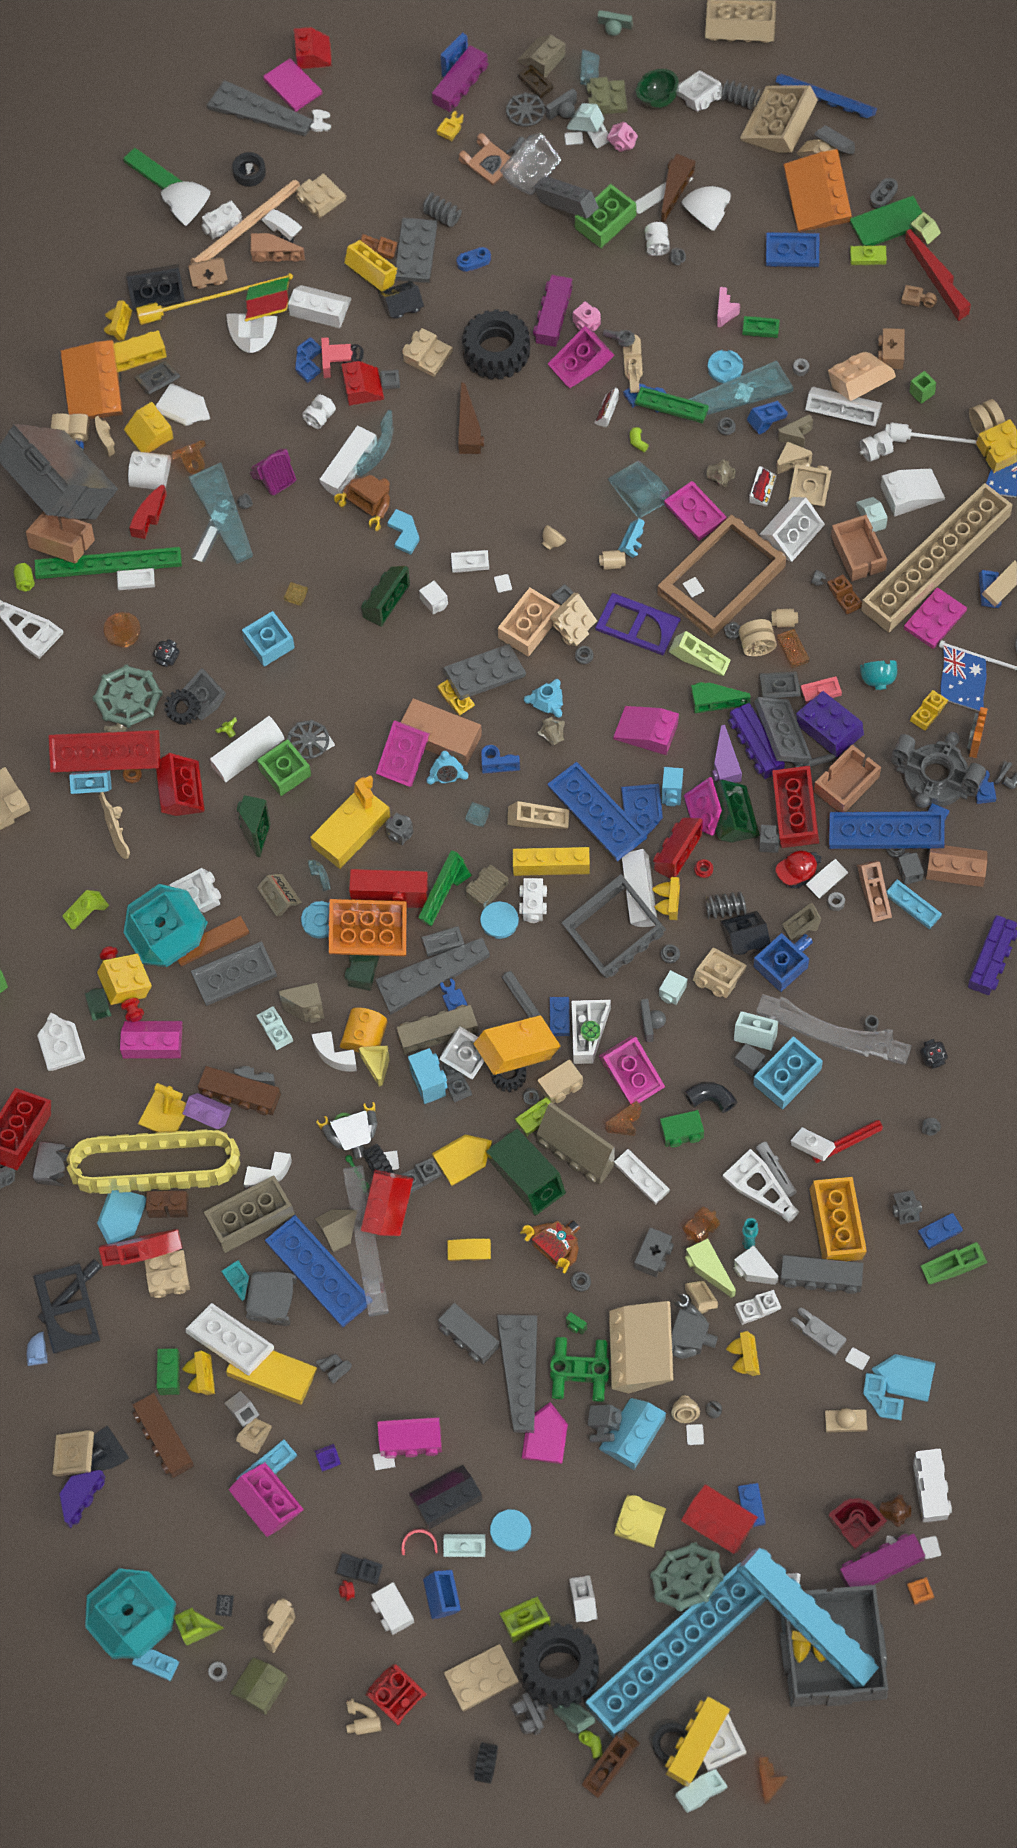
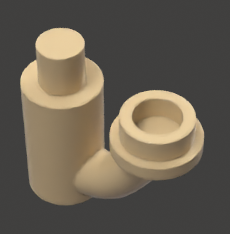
[346,1699,381,1735]

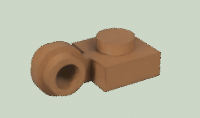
[902,285,937,308]

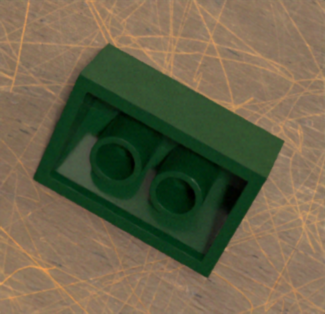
[361,566,410,627]
[714,779,760,843]
[237,795,271,857]

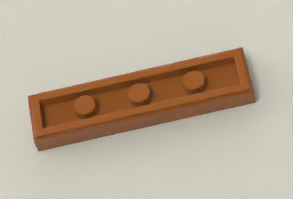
[177,916,250,967]

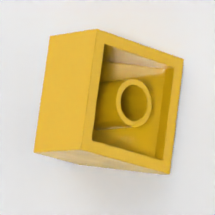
[124,402,173,453]

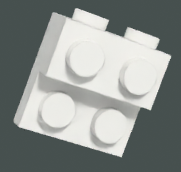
[677,70,723,112]
[169,868,221,913]

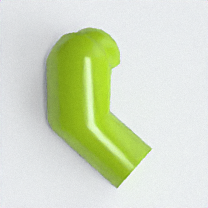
[629,427,649,452]
[579,1731,603,1759]

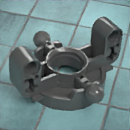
[891,732,986,808]

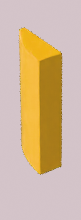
[226,1351,317,1405]

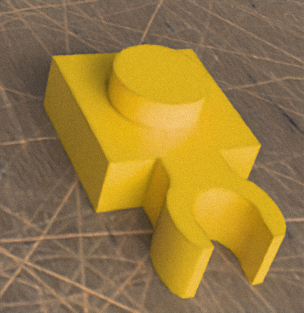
[437,111,464,141]

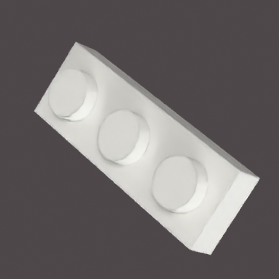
[614,1149,670,1205]

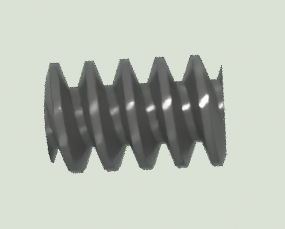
[722,79,761,109]
[423,192,462,227]
[706,891,747,920]

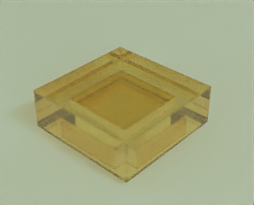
[284,582,308,605]

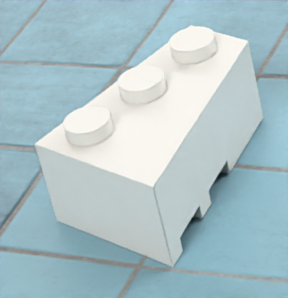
[572,1000,611,1064]
[913,1449,952,1522]

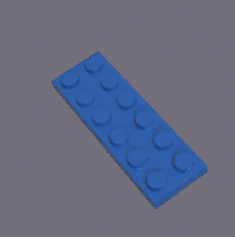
[547,762,647,861]
[829,811,945,849]
[265,1215,373,1328]

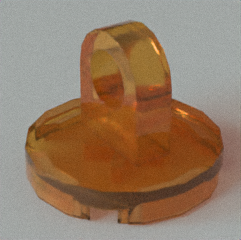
[171,440,207,474]
[104,612,141,647]

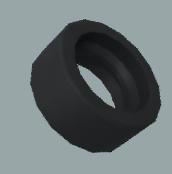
[232,152,266,187]
[653,1723,688,1764]

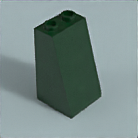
[486,1129,566,1216]

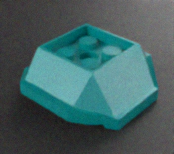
[123,884,208,967]
[85,1568,176,1659]

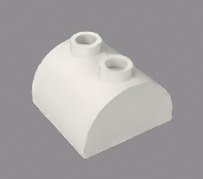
[128,451,171,489]
[439,1026,484,1080]

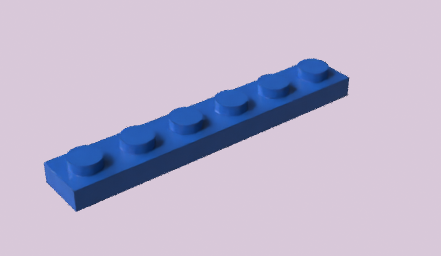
[776,74,877,118]

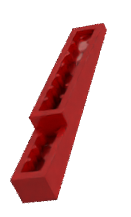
[905,229,971,321]

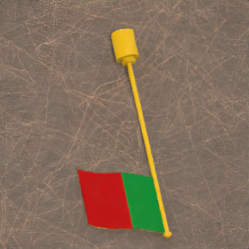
[136,273,293,325]

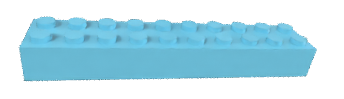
[586,1562,767,1738]

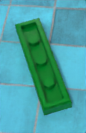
[123,148,183,190]
[635,387,709,423]
[418,850,464,926]

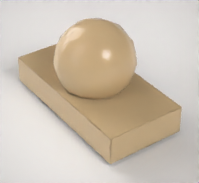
[685,1281,718,1314]
[825,1408,867,1432]

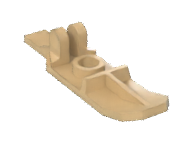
[623,335,643,393]
[99,792,130,859]

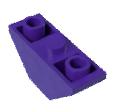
[60,1470,105,1528]

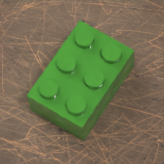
[575,184,637,248]

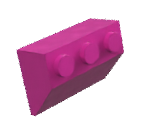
[120,1021,183,1058]
[378,1418,442,1459]
[229,1463,304,1537]

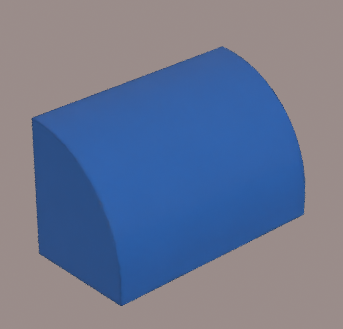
[423,1570,461,1619]

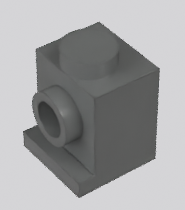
[759,825,780,853]

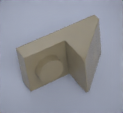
[777,414,813,447]
[782,903,821,941]

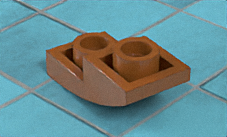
[827,574,862,615]

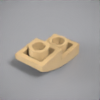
[95,416,115,457]

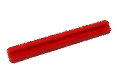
[811,1120,883,1163]

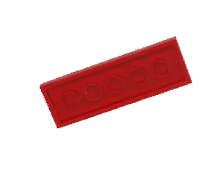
[49,730,161,772]

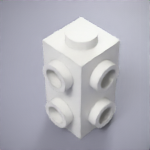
[202,201,242,239]
[519,878,547,923]

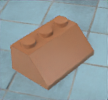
[926,845,987,887]

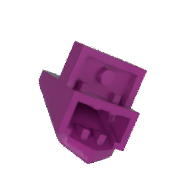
[249,448,296,496]

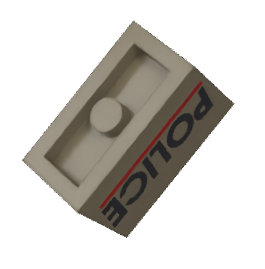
[257,874,302,916]

